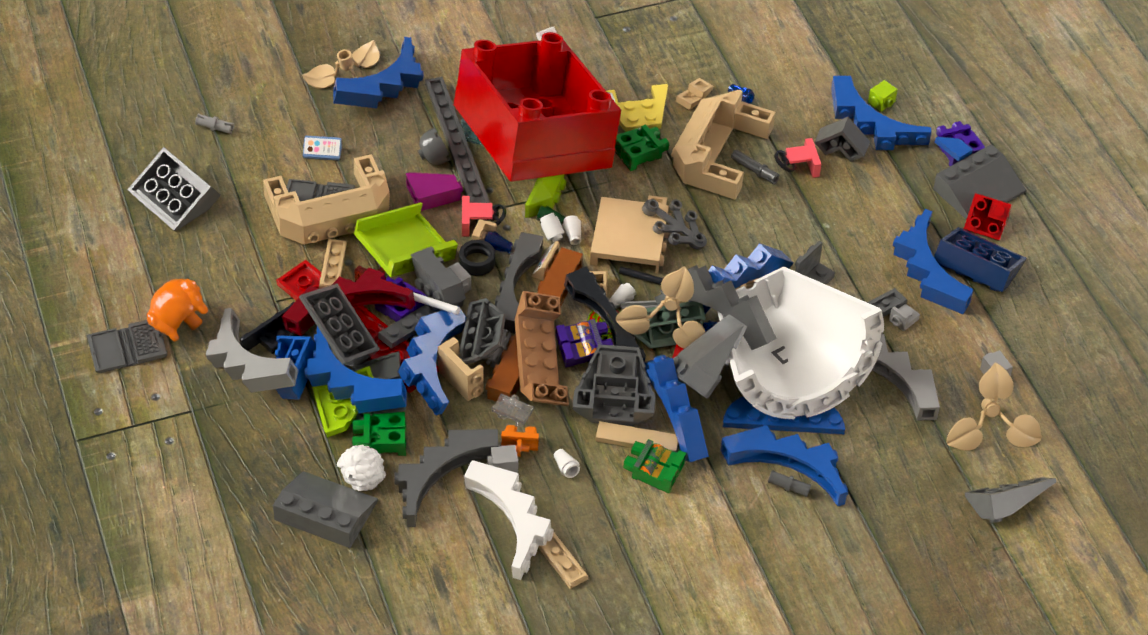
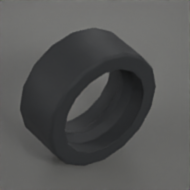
[459,240,495,276]

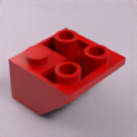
[964,193,1013,240]

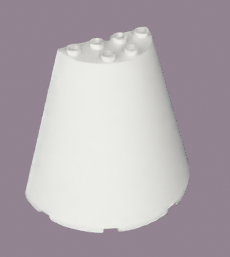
[717,267,884,419]

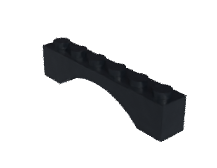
[564,266,646,362]

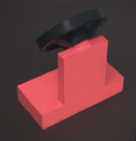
[774,138,821,178]
[462,196,506,237]

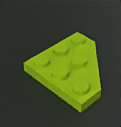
[312,366,373,438]

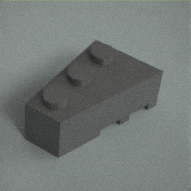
[411,246,466,305]

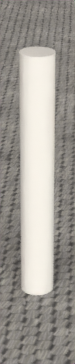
[413,292,460,315]

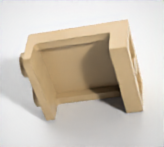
[438,337,484,401]

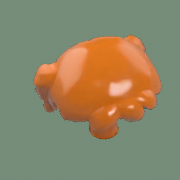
[146,279,208,342]

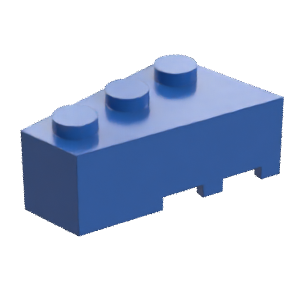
[275,336,316,400]

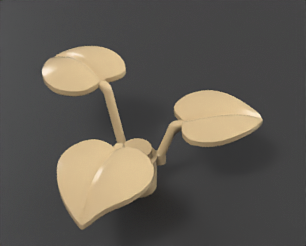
[303,40,380,89]
[616,266,706,349]
[946,363,1042,451]

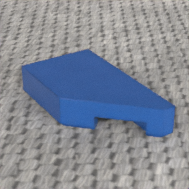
[935,137,973,162]

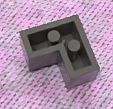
[815,117,870,162]

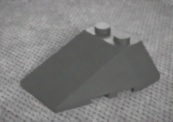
[673,314,747,399]
[573,344,655,426]

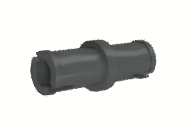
[768,470,811,497]

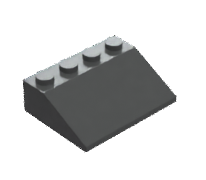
[933,144,1026,219]
[127,147,221,232]
[299,283,380,366]
[273,471,378,548]

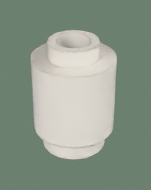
[540,213,565,242]

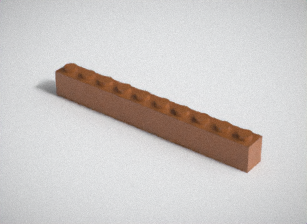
[485,247,583,406]

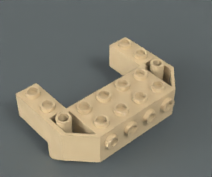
[671,90,776,200]
[263,154,389,245]

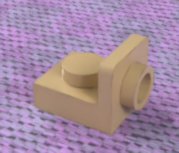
[472,219,497,241]

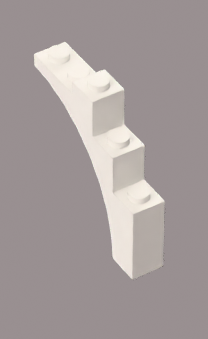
[464,460,554,580]

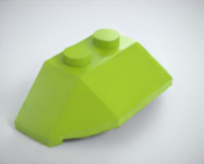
[525,175,566,218]

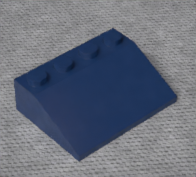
[934,227,1027,292]

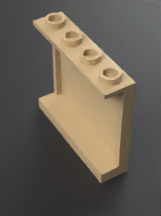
[590,197,672,274]

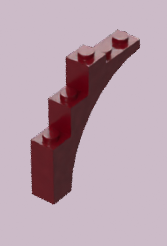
[282,267,416,336]

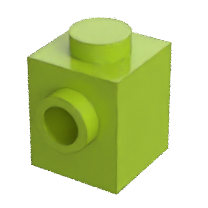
[868,80,898,112]

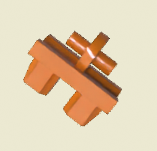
[501,425,539,457]

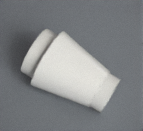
[563,215,581,245]
[609,283,636,309]
[554,449,580,478]

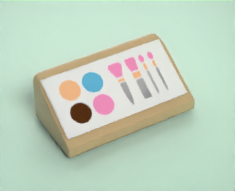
[532,241,560,281]

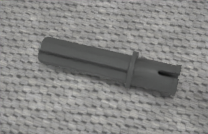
[731,150,780,184]

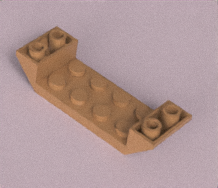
[515,291,569,406]

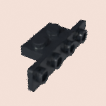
[240,302,300,354]

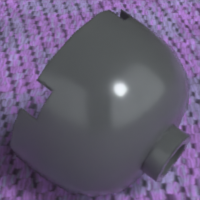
[417,127,451,165]

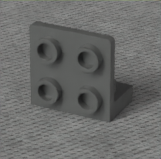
[795,241,835,285]

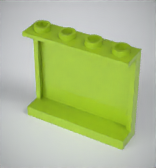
[354,202,458,277]

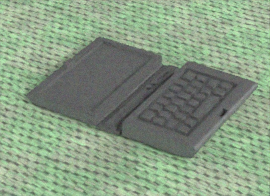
[286,179,355,202]
[87,320,168,373]
[353,351,406,420]

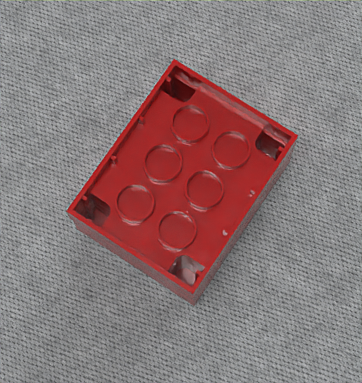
[454,32,621,182]

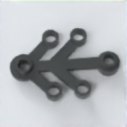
[642,199,707,250]

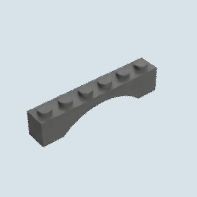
[495,232,543,334]

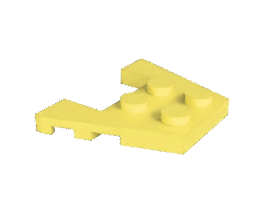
[606,84,668,132]

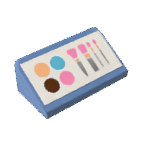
[303,136,342,160]

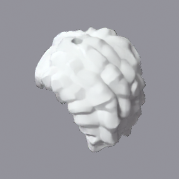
[337,445,386,491]

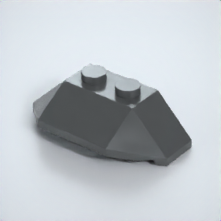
[458,298,506,364]

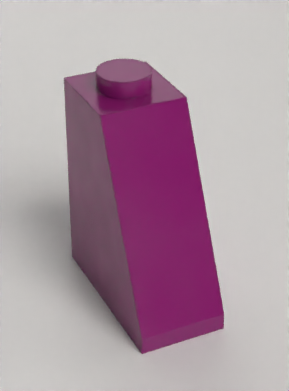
[406,172,463,211]

